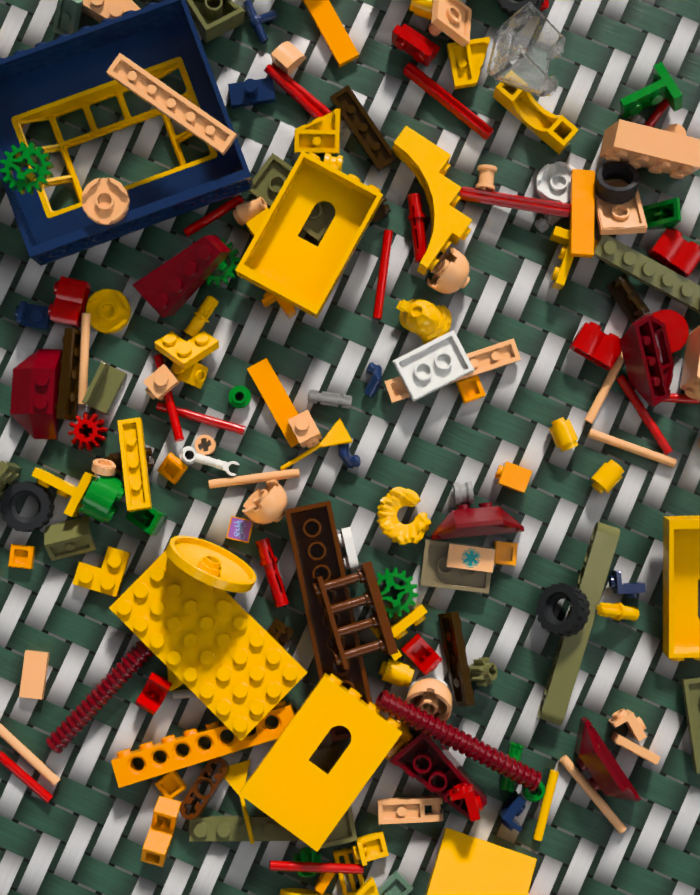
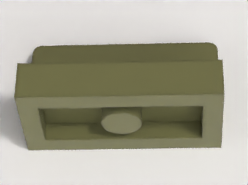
[82,361,127,415]
[44,516,96,561]

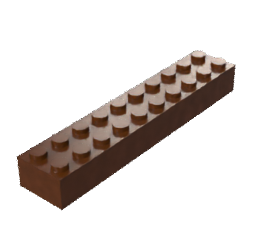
[285,501,373,741]

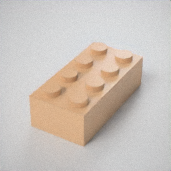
[599,119,700,179]

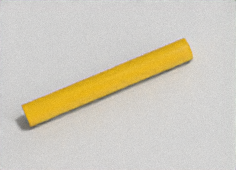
[533,770,559,841]

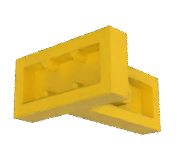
[549,226,598,290]
[31,467,98,517]
[370,603,427,661]

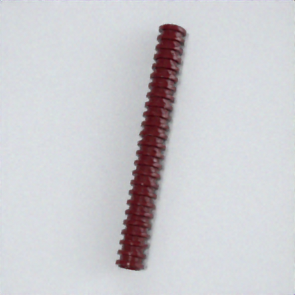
[46,641,153,753]
[375,690,542,791]

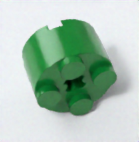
[78,474,125,523]

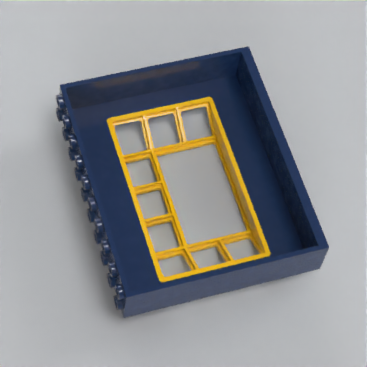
[0,0,254,266]

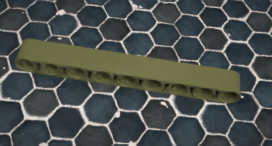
[537,522,620,725]

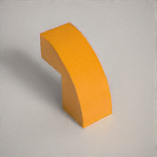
[140,796,182,867]

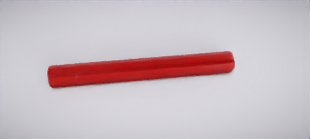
[403,62,494,140]
[459,186,571,218]

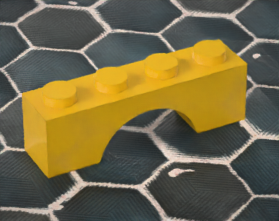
[492,70,579,155]

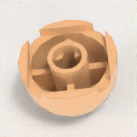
[427,247,470,294]
[242,479,288,525]
[406,678,453,722]

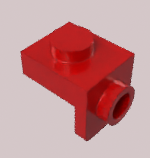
[401,633,442,675]
[135,672,173,715]
[449,783,484,821]

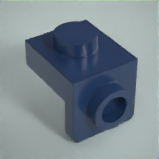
[609,570,646,598]

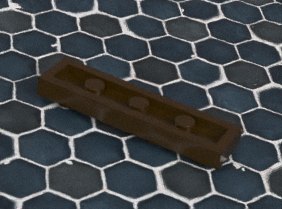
[330,85,397,173]
[56,328,81,421]
[438,611,475,706]

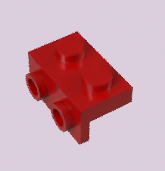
[392,24,440,67]

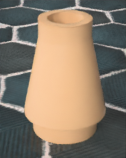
[233,197,268,226]

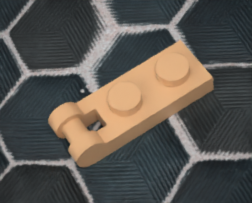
[377,795,444,825]

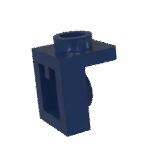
[15,301,51,331]
[498,790,526,832]

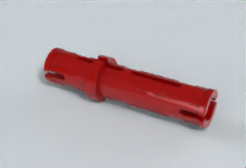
[407,193,427,263]
[255,537,289,608]

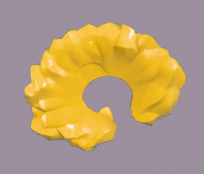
[376,487,431,545]

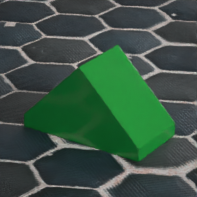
[642,197,681,230]
[126,507,168,535]

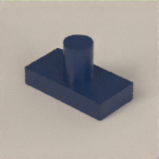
[228,77,276,109]

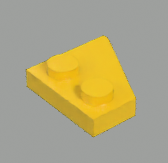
[294,109,341,154]

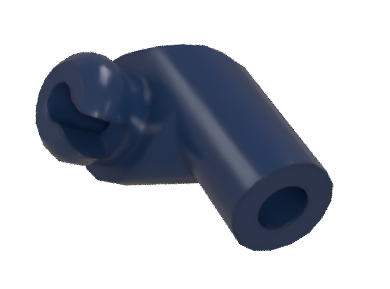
[364,362,382,397]
[338,443,361,469]

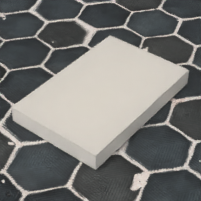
[392,330,474,402]

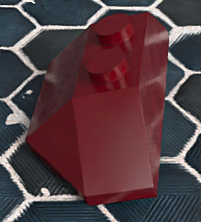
[620,314,674,407]
[10,349,63,440]
[430,502,524,540]
[575,716,642,802]

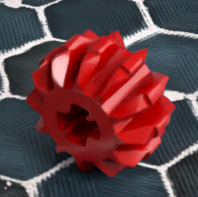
[68,412,108,451]

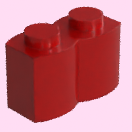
[648,228,700,278]
[48,276,91,329]
[569,322,622,371]

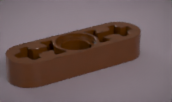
[180,757,229,820]

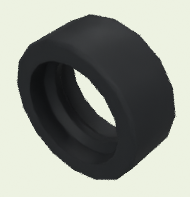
[595,161,640,204]

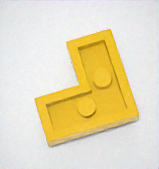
[154,330,219,370]
[72,546,131,597]

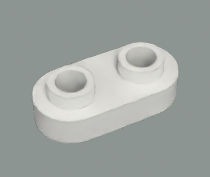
[338,527,359,573]

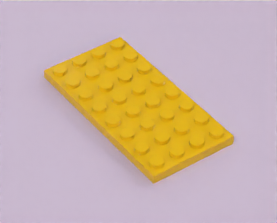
[109,550,308,741]

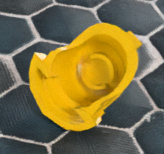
[396,299,452,345]

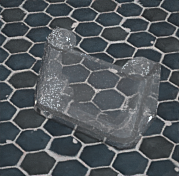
[487,2,566,97]

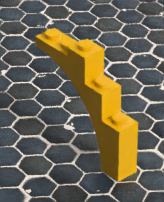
[392,126,472,275]

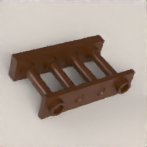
[312,561,398,670]

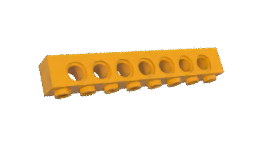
[111,700,295,788]

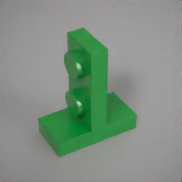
[620,62,683,118]

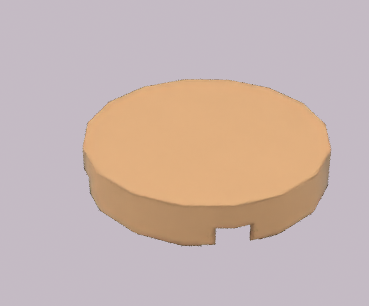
[82,177,130,226]

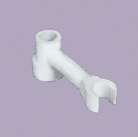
[179,446,239,476]

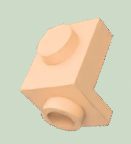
[143,364,180,401]
[288,409,322,448]
[608,709,647,742]

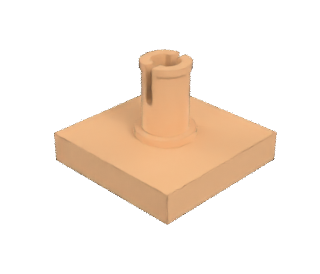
[428,0,472,47]

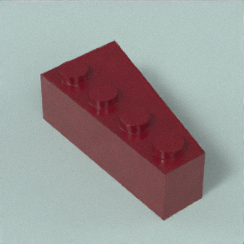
[132,235,231,318]
[389,730,487,819]

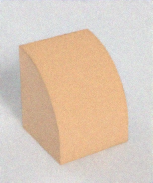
[271,41,306,76]

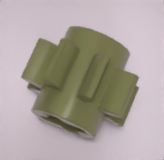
[469,657,497,687]

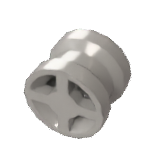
[453,481,474,505]

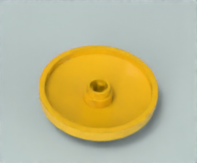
[166,535,256,593]

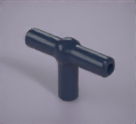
[243,0,277,44]

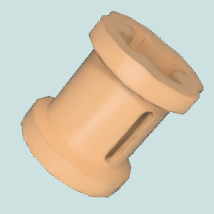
[475,164,498,191]

